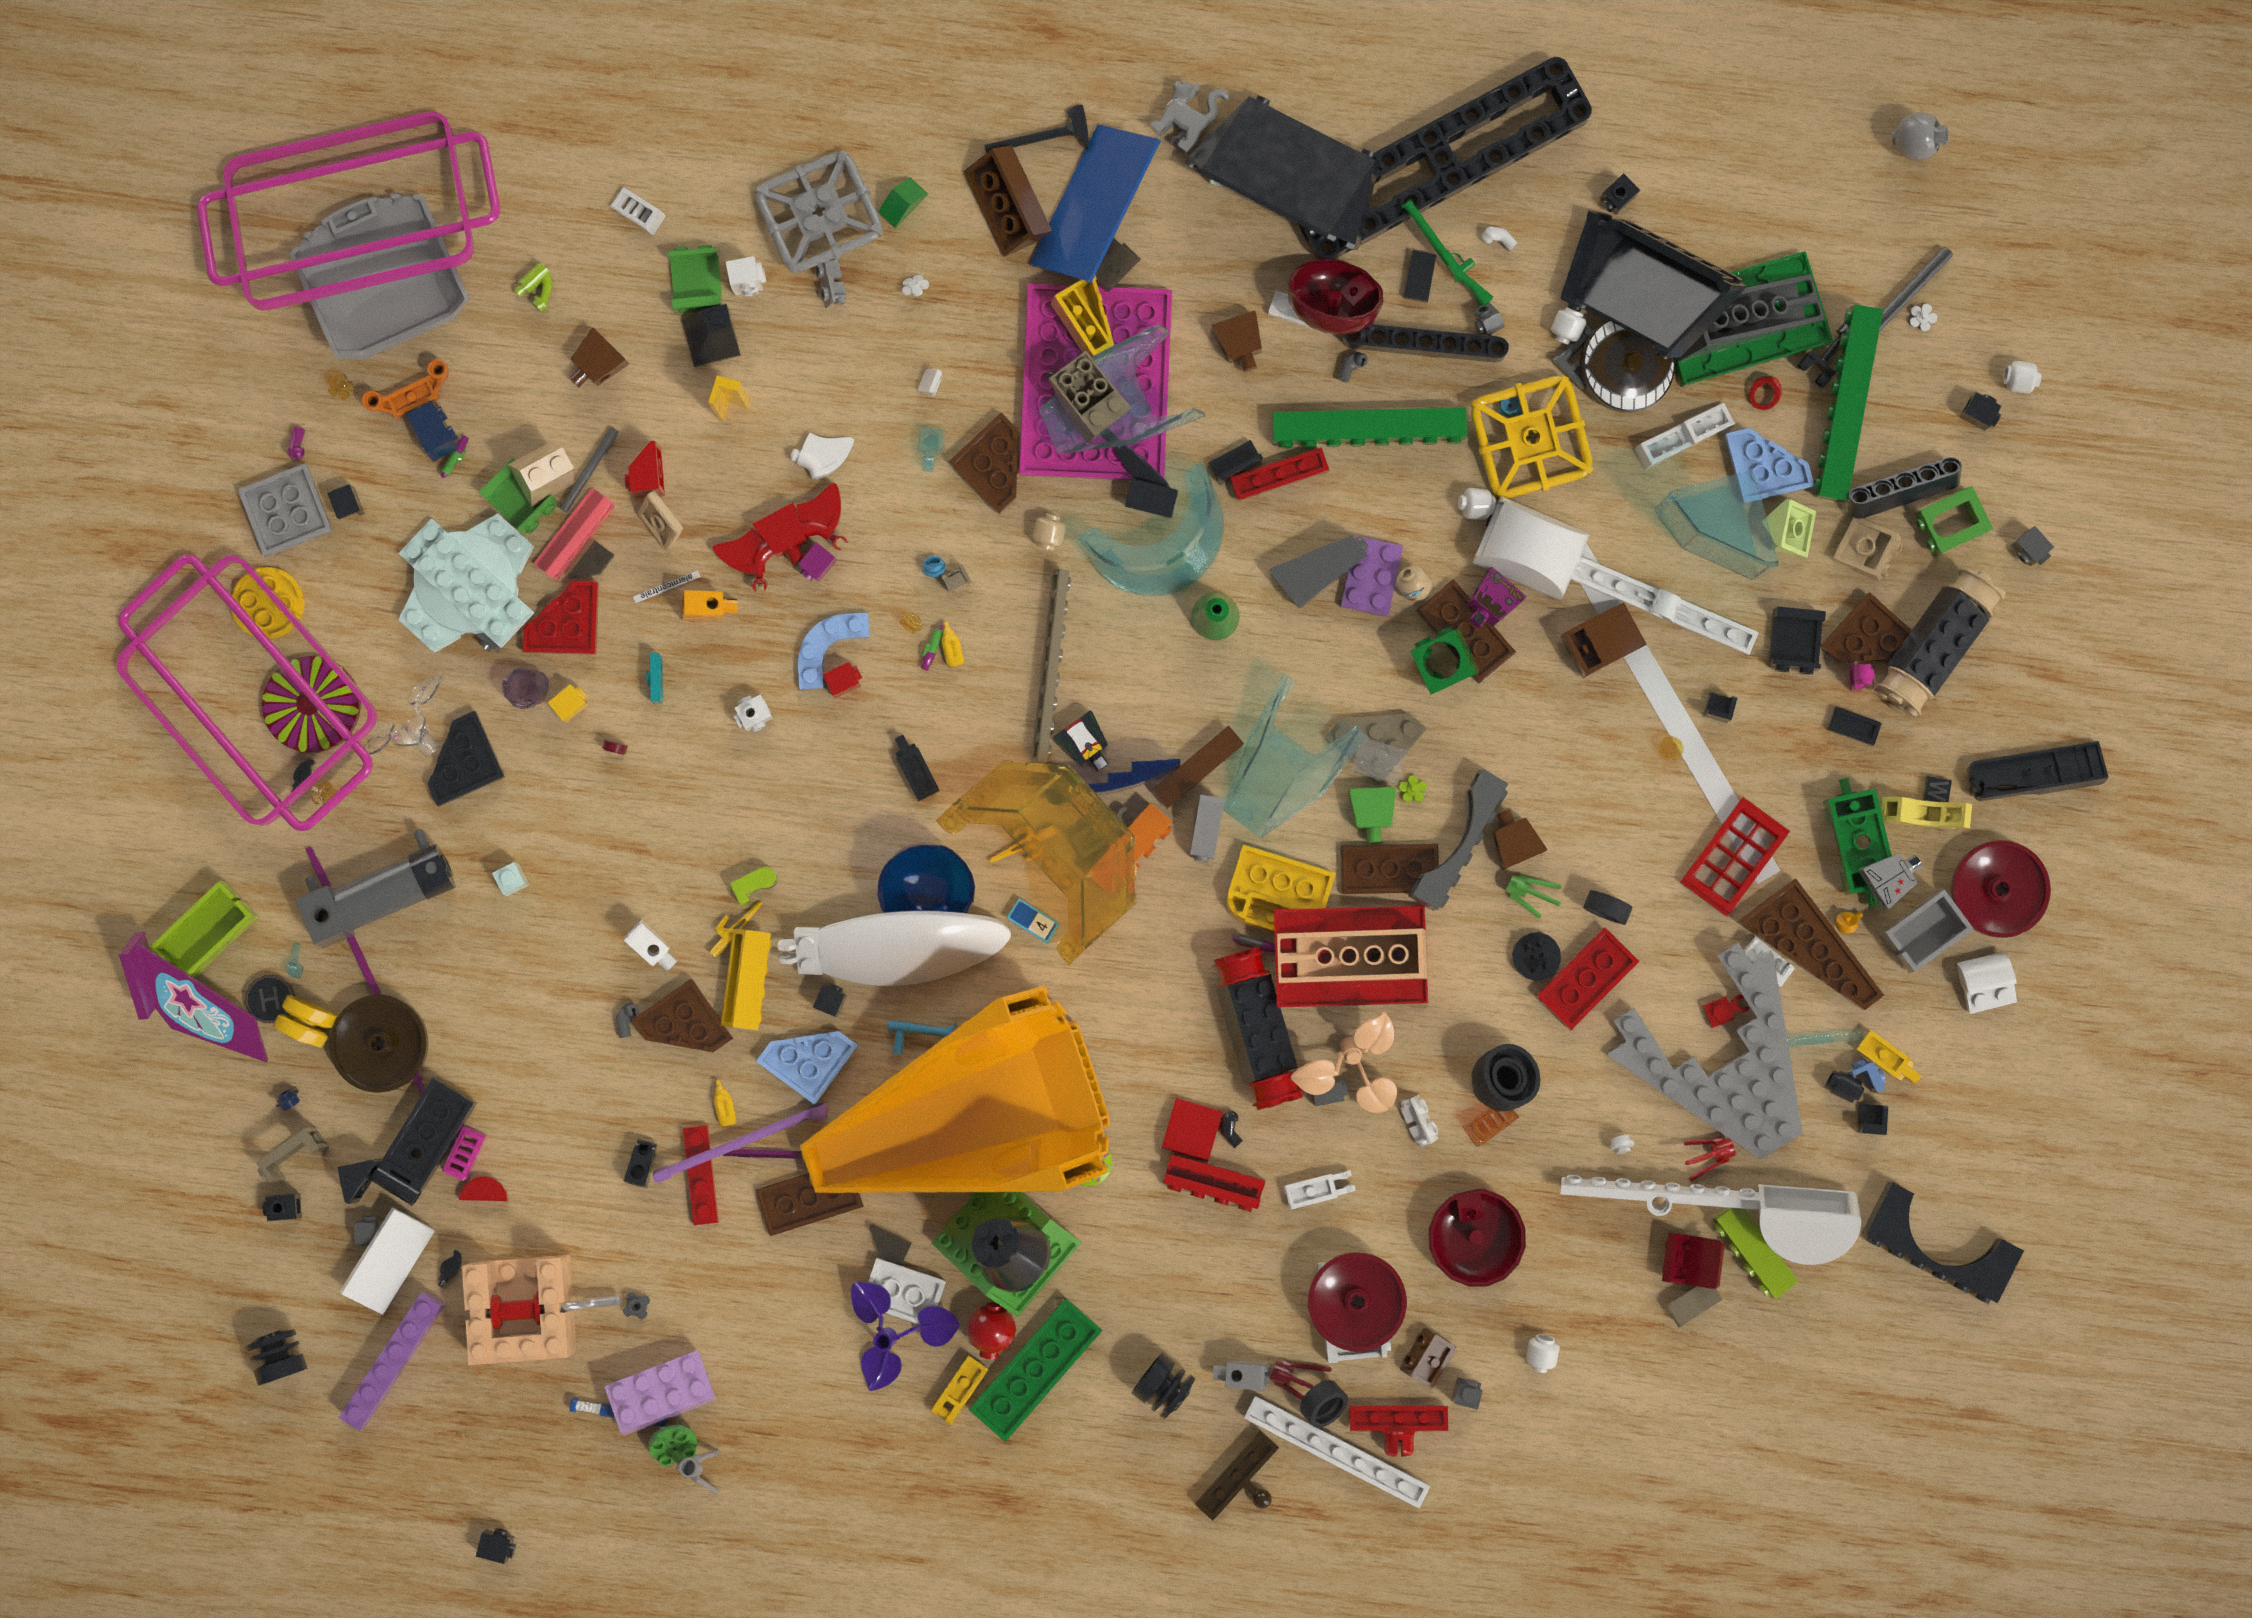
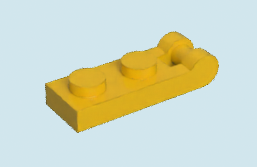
[930,1355,989,1425]

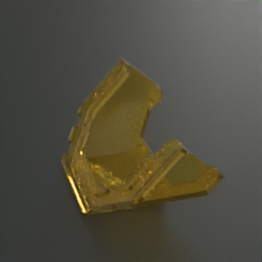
[936,760,1137,965]

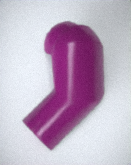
[287,426,305,460]

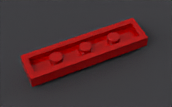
[1230,447,1329,501]
[683,1125,719,1226]

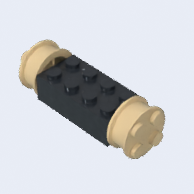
[1874,567,2006,718]

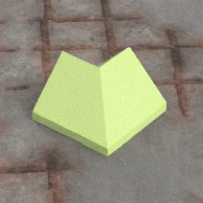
[1762,499,1816,558]

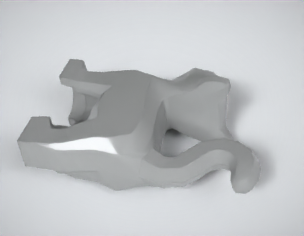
[1150,81,1229,154]

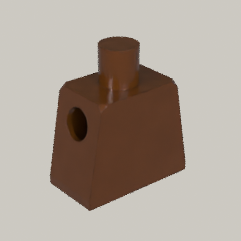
[1211,310,1262,372]
[569,327,629,388]
[1493,809,1547,870]

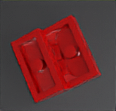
[1161,1098,1223,1162]

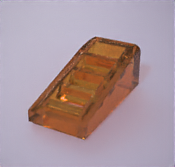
[1463,1108,1519,1147]

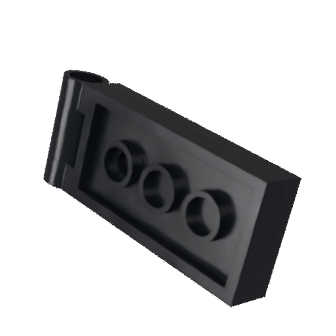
[370,1077,477,1206]

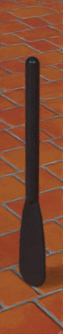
[1047,371,1170,487]

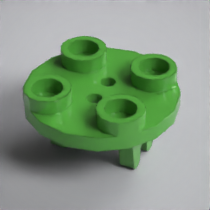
[648,1421,698,1466]

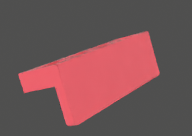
[534,488,616,582]

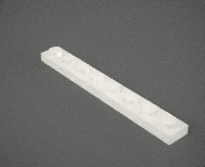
[1244,1395,1430,1508]

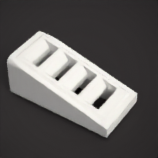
[610,187,665,235]

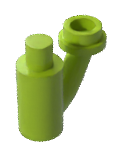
[514,261,552,312]

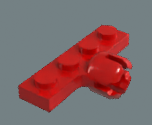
[1349,1406,1449,1457]

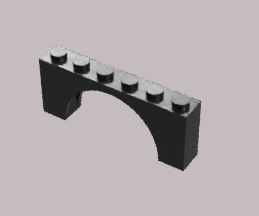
[1861,1181,2024,1305]

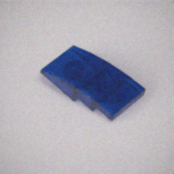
[1084,759,1181,797]

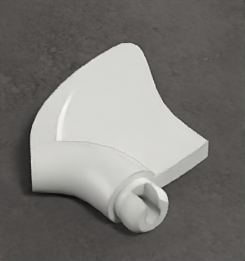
[790,433,854,480]

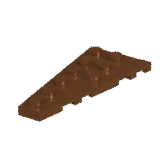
[1737,878,1885,1010]

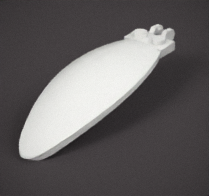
[777,911,1011,986]

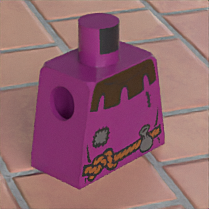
[1468,567,1527,628]

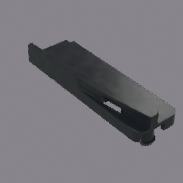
[1967,741,2109,801]

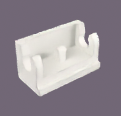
[1743,936,1795,987]

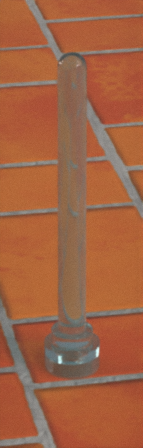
[1787,1030,1865,1047]

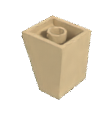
[508,442,574,507]

